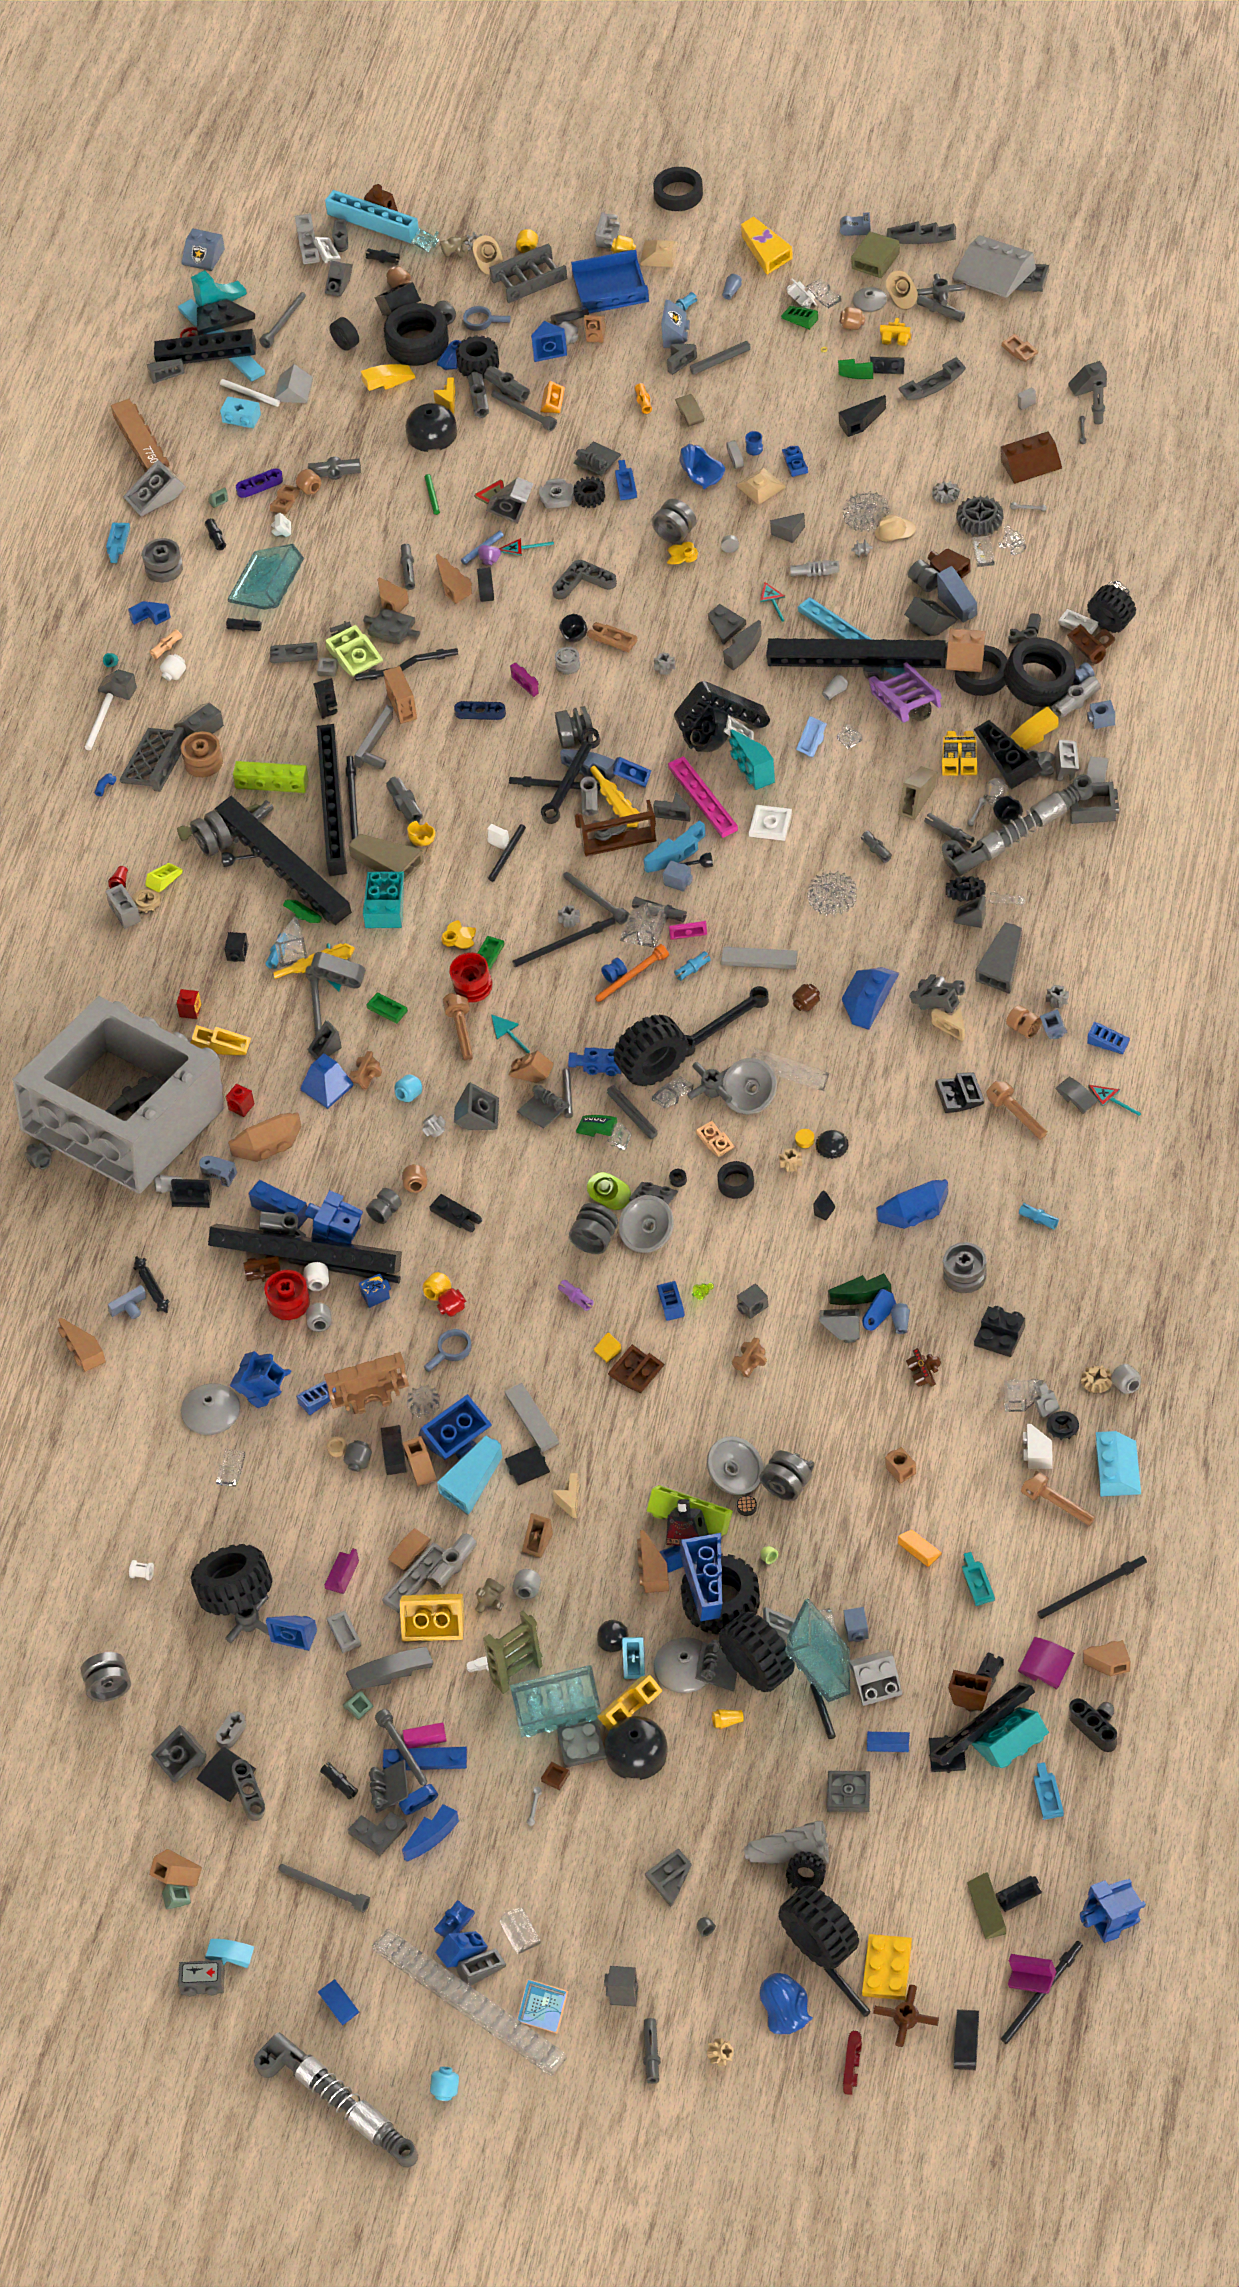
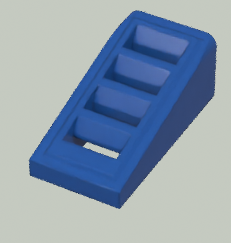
[1087,1022,1130,1054]
[657,1281,685,1321]
[296,1381,336,1415]

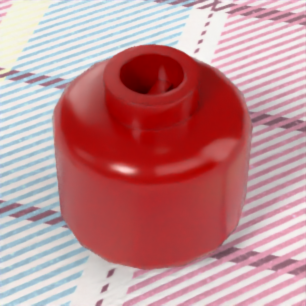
[436,1288,467,1317]

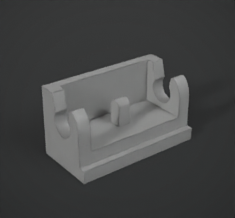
[595,212,620,248]
[1054,740,1079,781]

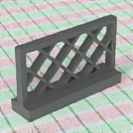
[120,727,187,792]

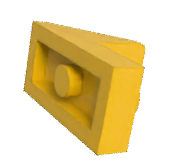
[433,377,456,414]

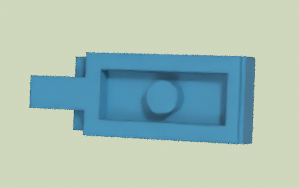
[106,522,130,563]
[1034,1762,1064,1820]

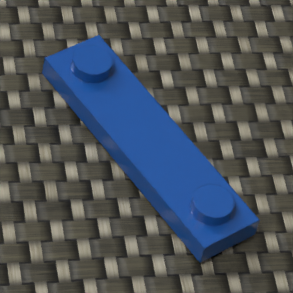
[383,1746,467,1771]

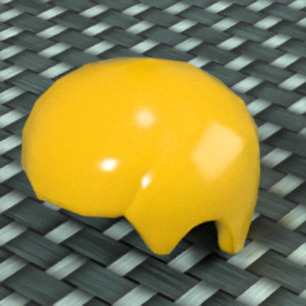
[407,821,436,846]

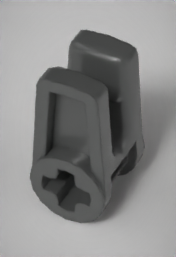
[332,219,349,252]

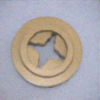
[132,888,161,914]
[1081,1365,1112,1393]

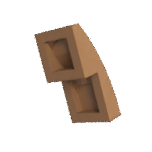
[1001,333,1038,362]
[270,484,300,514]
[388,1528,431,1571]

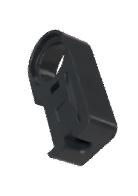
[976,1653,1004,1692]

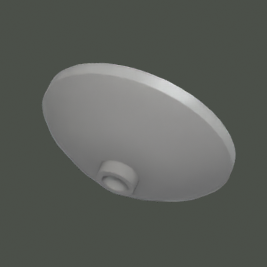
[722,1058,777,1115]
[619,1195,674,1253]
[181,1383,240,1435]
[707,1436,763,1495]
[654,1637,708,1693]

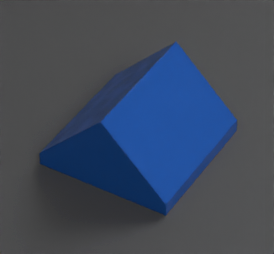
[531,321,567,362]

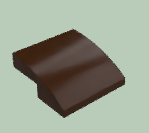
[608,1344,665,1393]

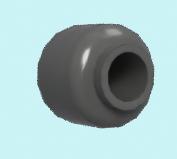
[433,300,456,325]
[343,1440,372,1472]

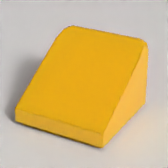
[594,1332,622,1363]

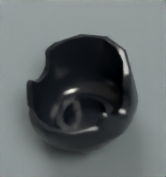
[559,614,588,643]
[993,796,1023,825]
[597,1619,629,1652]

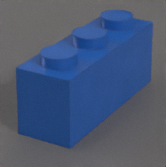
[249,1179,307,1229]

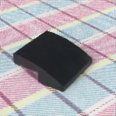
[550,306,589,325]
[935,1072,985,1113]
[196,1747,256,1802]

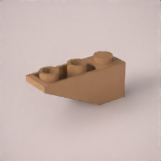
[436,554,472,604]
[57,1318,106,1372]
[637,1530,669,1593]

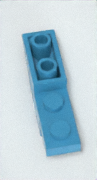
[643,820,706,873]

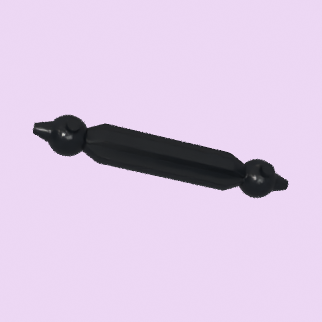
[133,1256,170,1313]

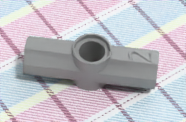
[1051,676,1101,718]
[427,1533,477,1589]

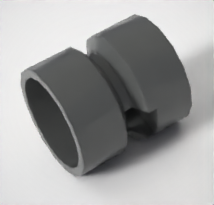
[908,560,939,592]
[366,1188,402,1224]

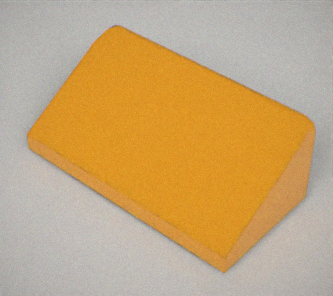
[540,381,565,413]
[898,1529,942,1567]

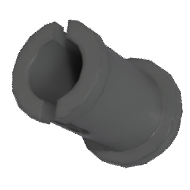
[329,621,352,636]

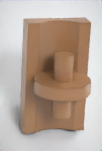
[349,1051,382,1089]
[732,1337,767,1378]

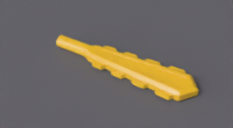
[590,766,639,828]
[273,943,355,979]

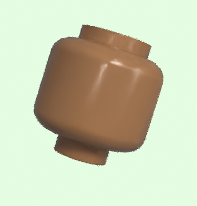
[386,266,411,288]
[839,307,865,330]
[296,469,321,495]
[402,1164,428,1193]

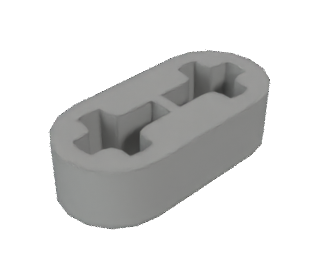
[726,440,744,469]
[216,1712,246,1749]

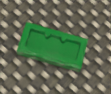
[283,899,322,923]
[477,936,505,971]
[366,992,408,1024]

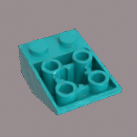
[729,729,775,790]
[363,872,404,928]

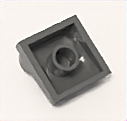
[151,1725,206,1783]

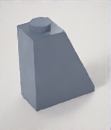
[937,566,977,623]

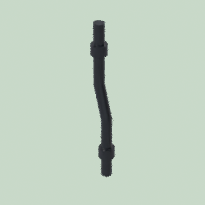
[355,648,459,681]

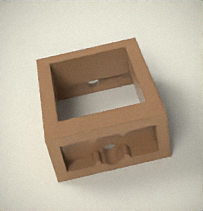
[383,666,417,724]

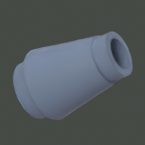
[722,274,742,299]
[890,1303,910,1334]

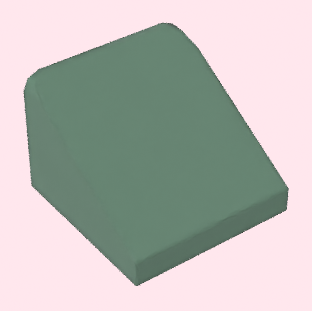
[208,487,228,508]
[343,1690,374,1720]
[162,1884,191,1909]

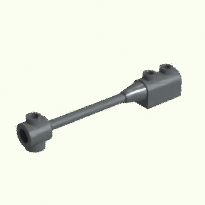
[25,1076,162,1169]

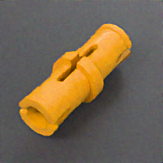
[634,383,652,414]

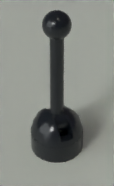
[221,852,259,867]
[680,852,713,868]

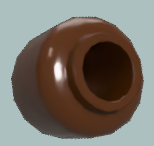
[792,984,820,1012]

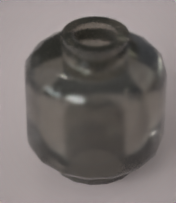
[907,696,932,721]

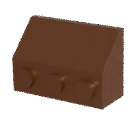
[1000,431,1062,484]

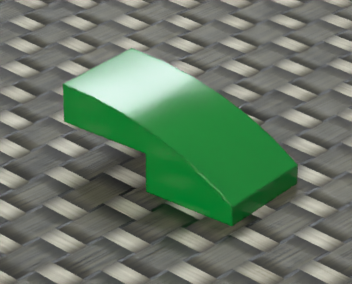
[838,359,873,379]

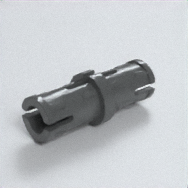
[861,831,892,863]

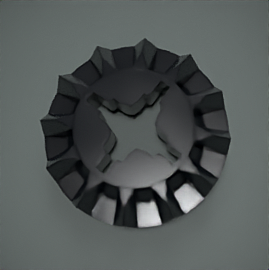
[1047,1411,1079,1440]

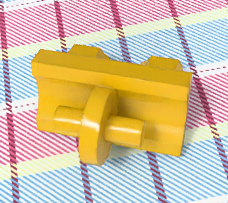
[880,318,912,346]

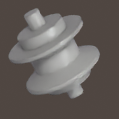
[851,539,873,558]

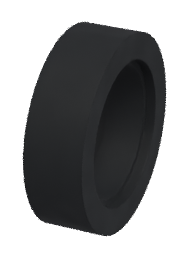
[653,166,703,211]
[955,645,1008,696]

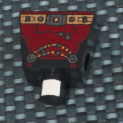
[666,1499,709,1546]

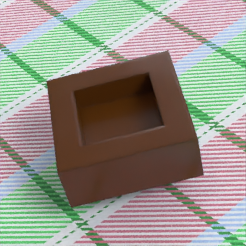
[541,1762,570,1791]

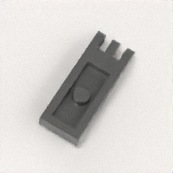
[270,642,318,663]

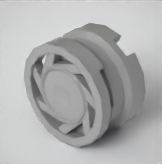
[555,647,580,675]

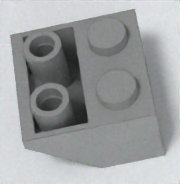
[849,1650,903,1706]

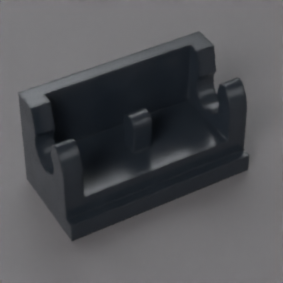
[313,678,338,719]
[170,1179,212,1208]

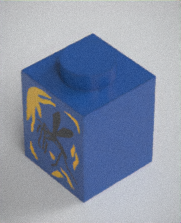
[359,1274,391,1308]

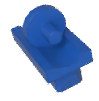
[434,1900,475,1938]

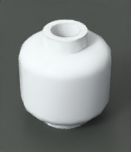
[160,654,186,681]
[303,1262,329,1291]

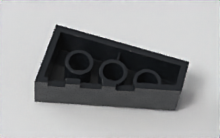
[974,720,1042,790]

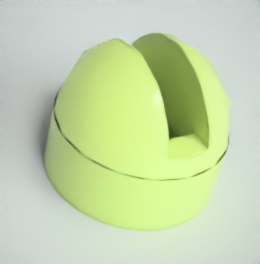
[760,1546,779,1564]

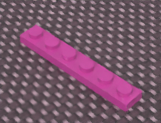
[668,756,738,838]

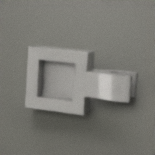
[1033,1380,1060,1418]

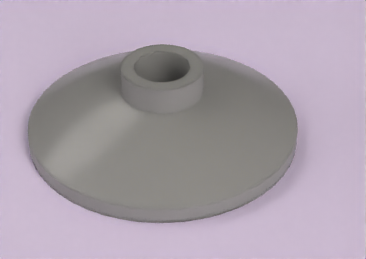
[853,287,887,312]

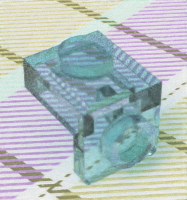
[411,228,439,252]

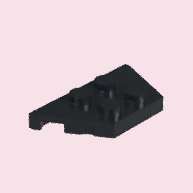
[197,299,255,335]

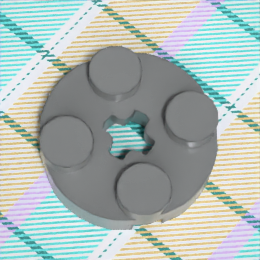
[539,478,574,509]

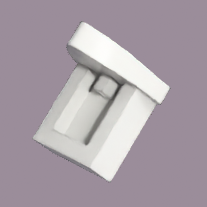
[487,824,509,850]

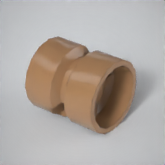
[1006,1005,1042,1039]

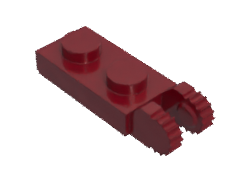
[843,2030,862,2095]

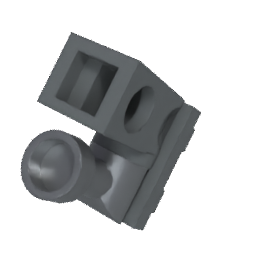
[909,974,966,1013]

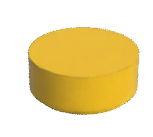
[795,1129,815,1148]

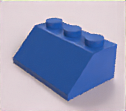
[418,1394,492,1460]

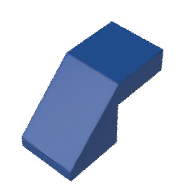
[128,601,171,625]

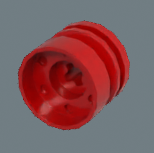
[449,952,493,1003]

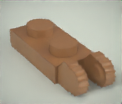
[587,622,638,653]

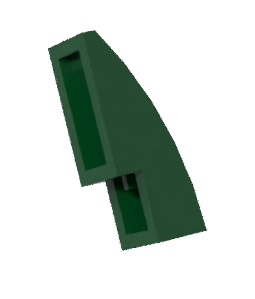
[828,1273,892,1305]

